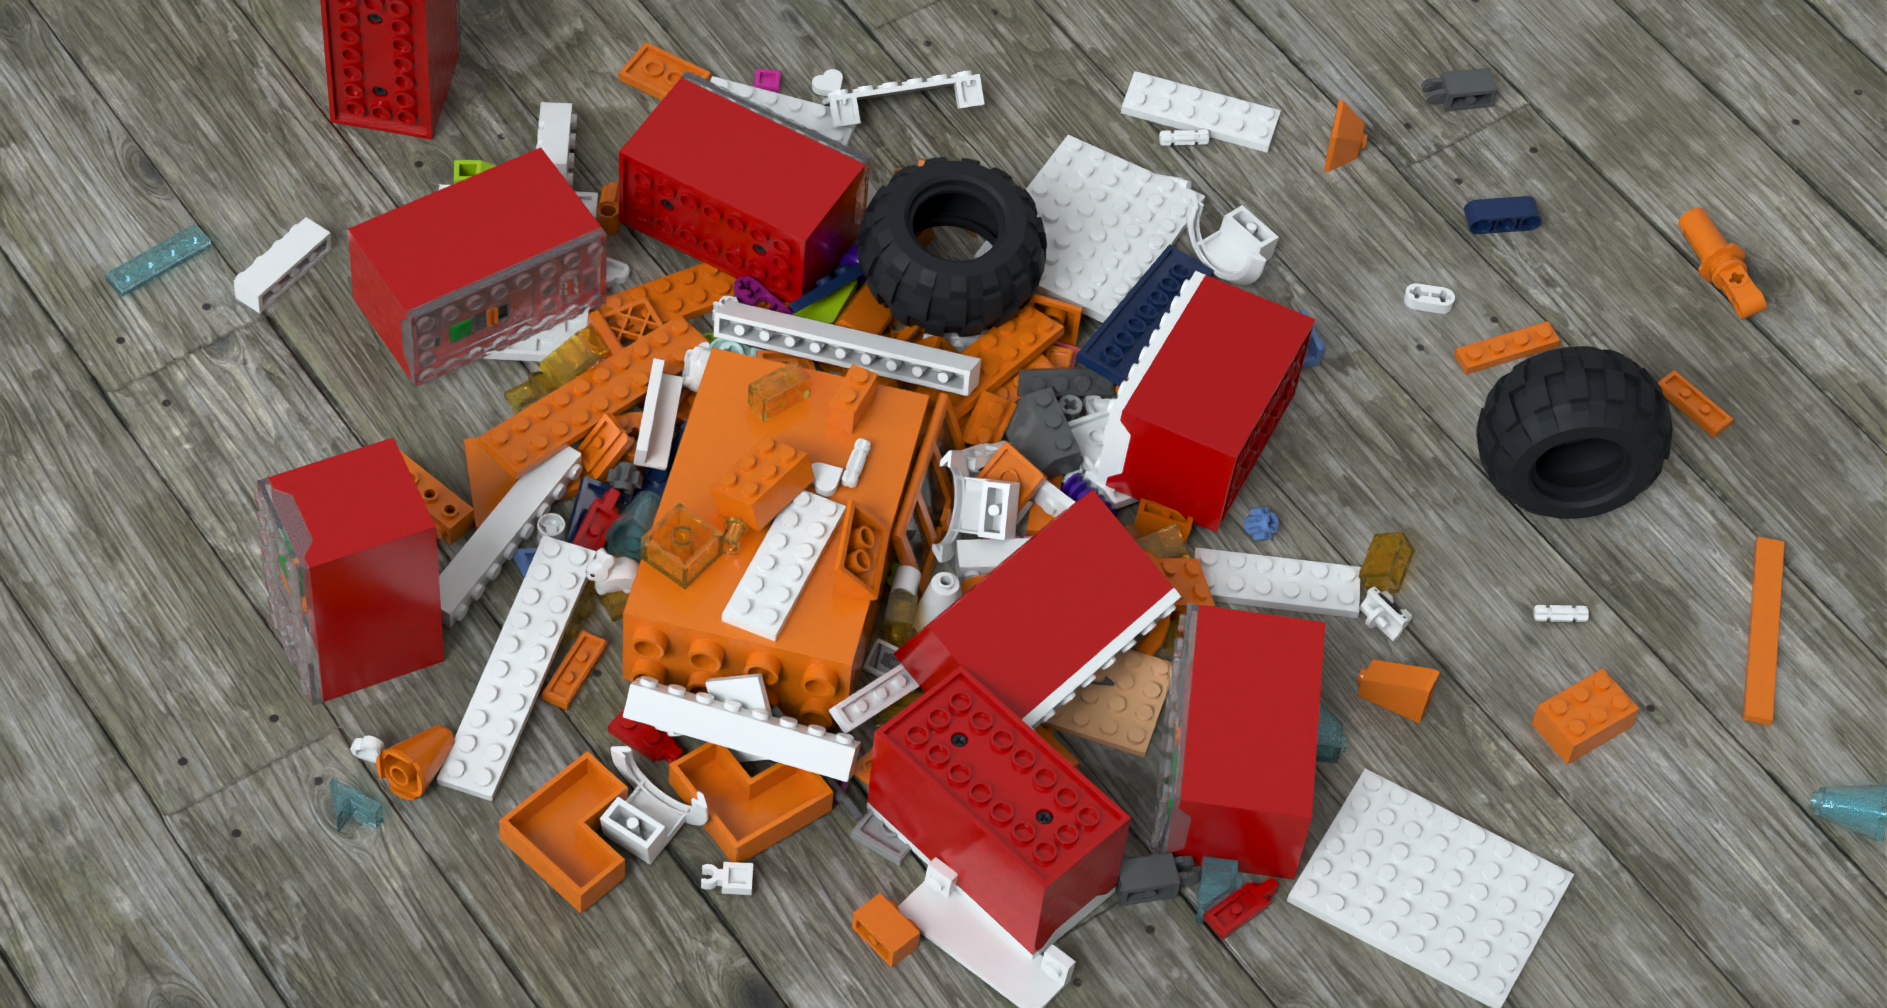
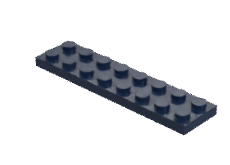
[1075,244,1214,386]

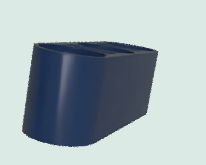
[1464,196,1542,234]

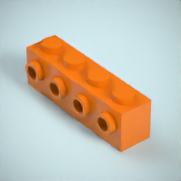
[400,451,475,545]

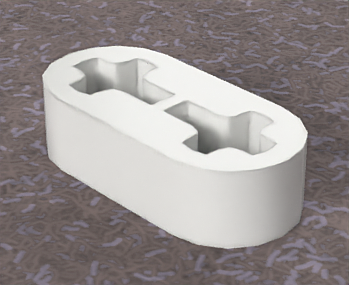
[1404,283,1455,314]

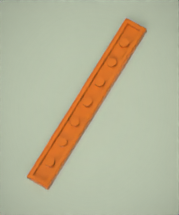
[1743,536,1785,725]

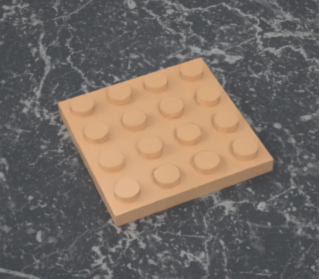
[1040,649,1177,757]

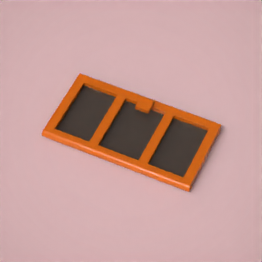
[891,393,966,599]

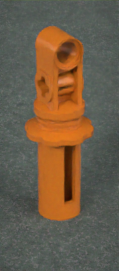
[1678,208,1767,320]

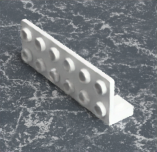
[822,70,985,128]
[898,857,1076,1008]

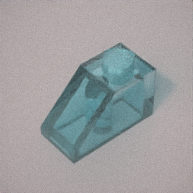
[1316,701,1347,764]
[1195,856,1243,923]

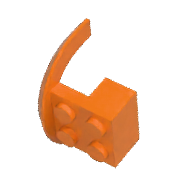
[1136,548,1215,656]

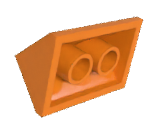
[833,283,893,336]
[833,499,890,600]

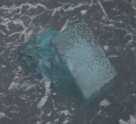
[329,778,383,832]

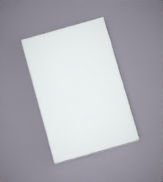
[705,673,772,762]

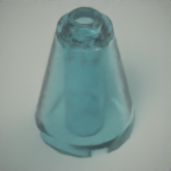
[605,491,661,562]
[1810,785,1887,842]

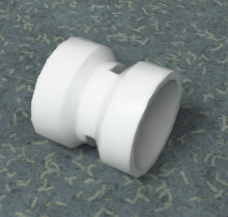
[537,513,565,545]

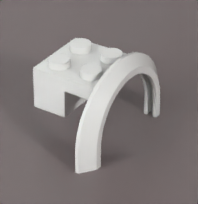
[1186,196,1279,285]
[932,450,1020,563]
[600,746,709,865]

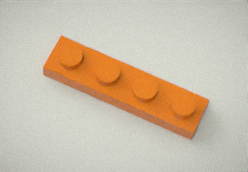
[1454,321,1561,375]

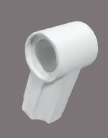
[890,565,921,619]

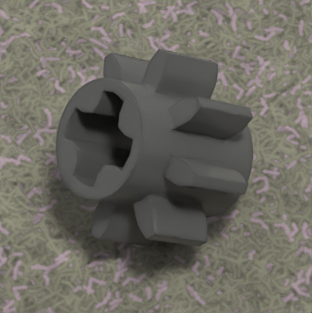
[607,462,643,496]

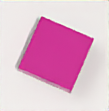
[754,69,781,93]

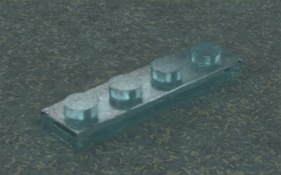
[105,224,212,297]

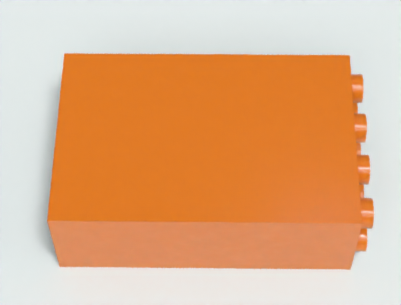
[622,348,929,730]

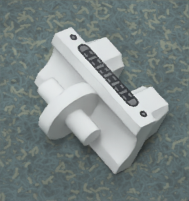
[1359,586,1412,641]

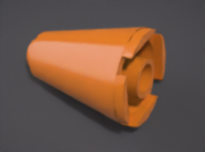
[376,725,455,801]

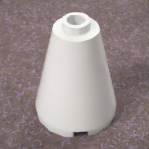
[912,572,963,633]

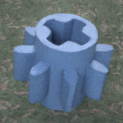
[1244,507,1279,541]

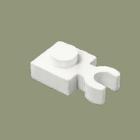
[701,862,753,895]

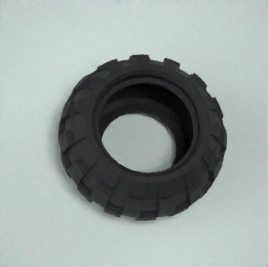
[858,157,1047,337]
[1476,346,1673,519]

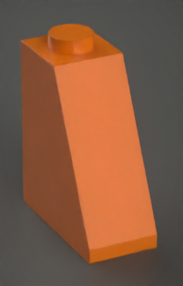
[1356,659,1440,724]

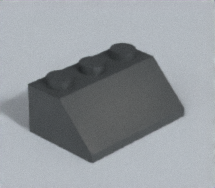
[1004,387,1081,480]

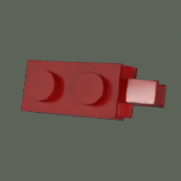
[571,487,620,551]
[608,708,684,763]
[1204,876,1279,940]

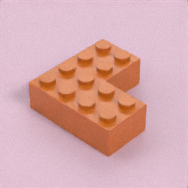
[669,742,834,863]
[499,751,628,914]

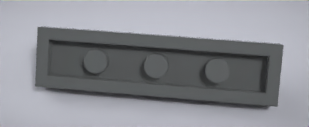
[1017,367,1115,397]

